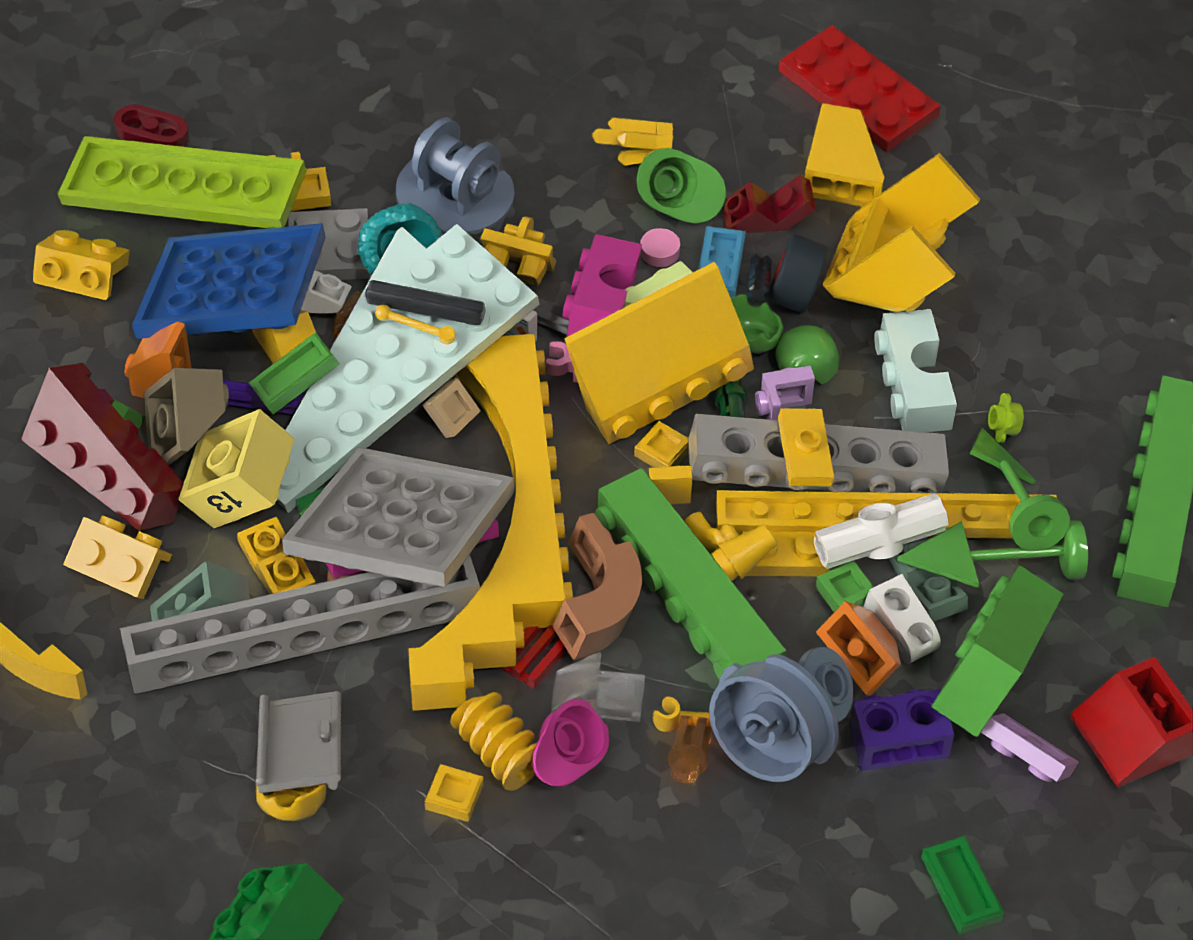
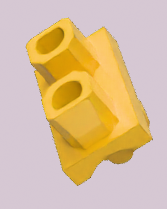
[481,216,557,286]

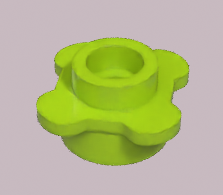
[988,393,1024,443]

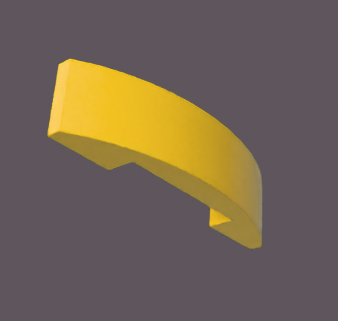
[0,622,88,700]

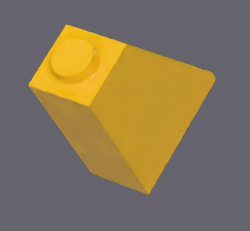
[805,103,884,207]

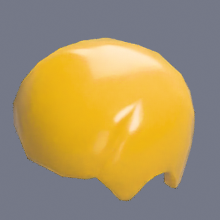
[256,783,327,821]

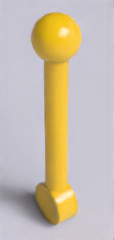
[375,304,456,344]

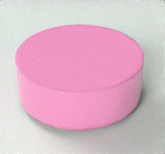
[641,228,680,267]

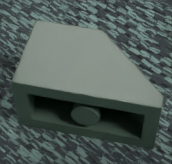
[150,561,250,621]

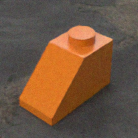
[124,321,192,399]
[816,601,901,696]

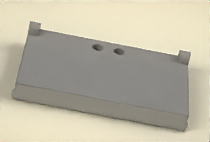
[256,691,341,793]

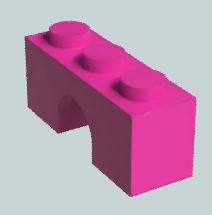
[562,234,642,336]

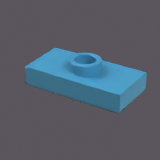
[699,226,746,298]

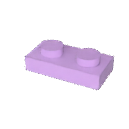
[981,713,1079,782]

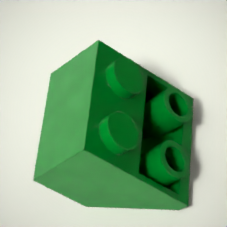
[208,863,344,940]

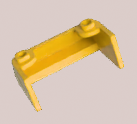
[823,153,980,313]

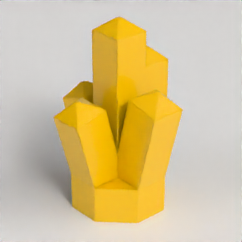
[592,117,673,166]

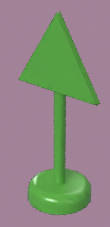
[970,427,1070,551]
[897,519,1088,588]

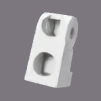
[863,574,941,664]

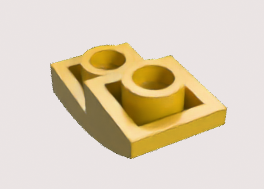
[237,517,315,594]

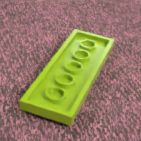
[58,136,307,228]

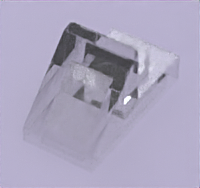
[551,652,645,722]

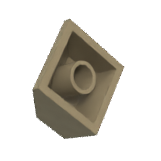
[144,368,229,465]

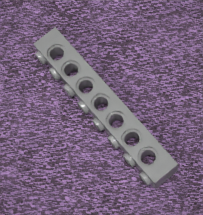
[120,554,480,694]

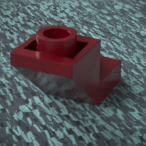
[722,174,816,233]

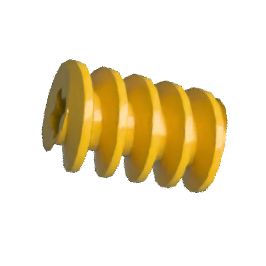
[450,692,537,791]

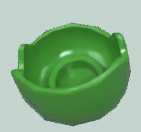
[731,294,784,354]
[774,325,840,384]

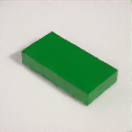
[921,836,1004,935]

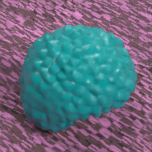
[357,203,443,275]

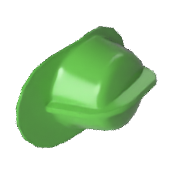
[636,148,726,224]

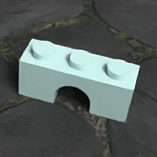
[874,309,957,432]

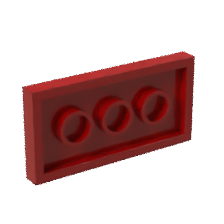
[778,25,941,153]

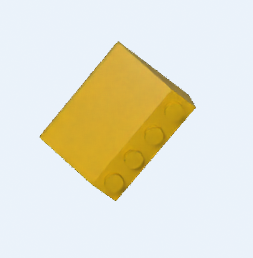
[564,262,754,445]

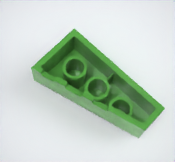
[931,565,1063,737]

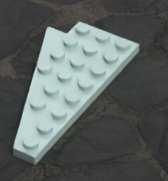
[276,224,540,513]

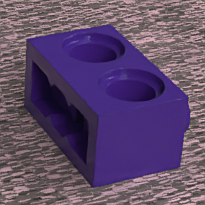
[849,689,954,771]

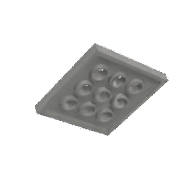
[282,447,515,587]

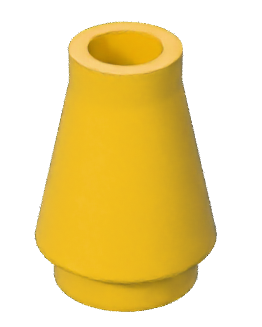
[710,524,777,581]

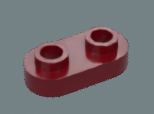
[114,104,189,147]

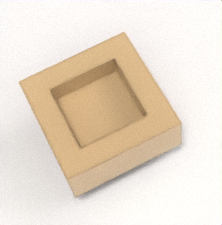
[422,378,481,438]

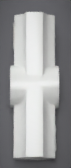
[813,493,949,569]

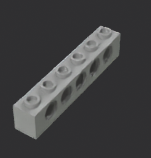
[688,414,949,493]

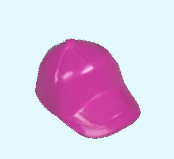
[533,699,609,787]

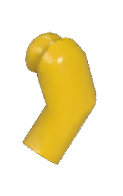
[684,512,738,554]

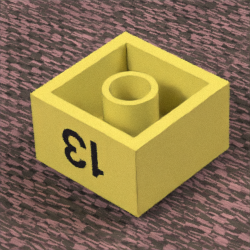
[178,409,295,529]

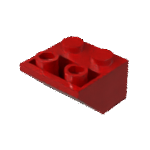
[1070,657,1193,787]

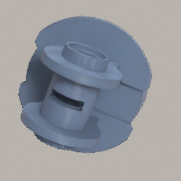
[396,117,514,244]
[709,647,853,782]

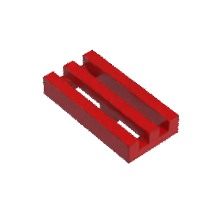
[498,625,568,689]

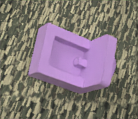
[755,366,815,420]

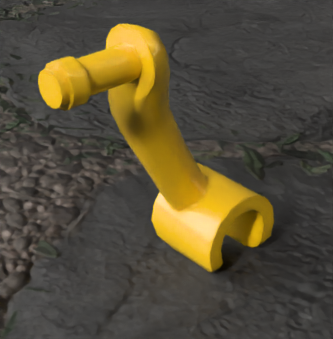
[653,696,712,732]

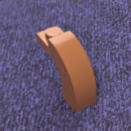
[553,513,642,661]

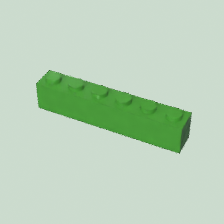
[1112,375,1193,608]
[595,468,786,680]

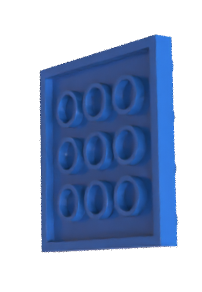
[132,223,326,339]

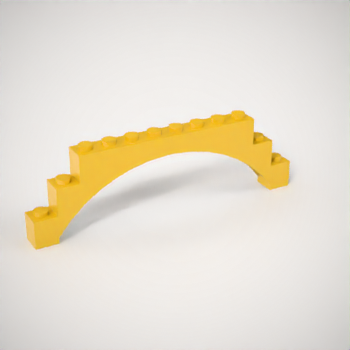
[408,334,573,711]

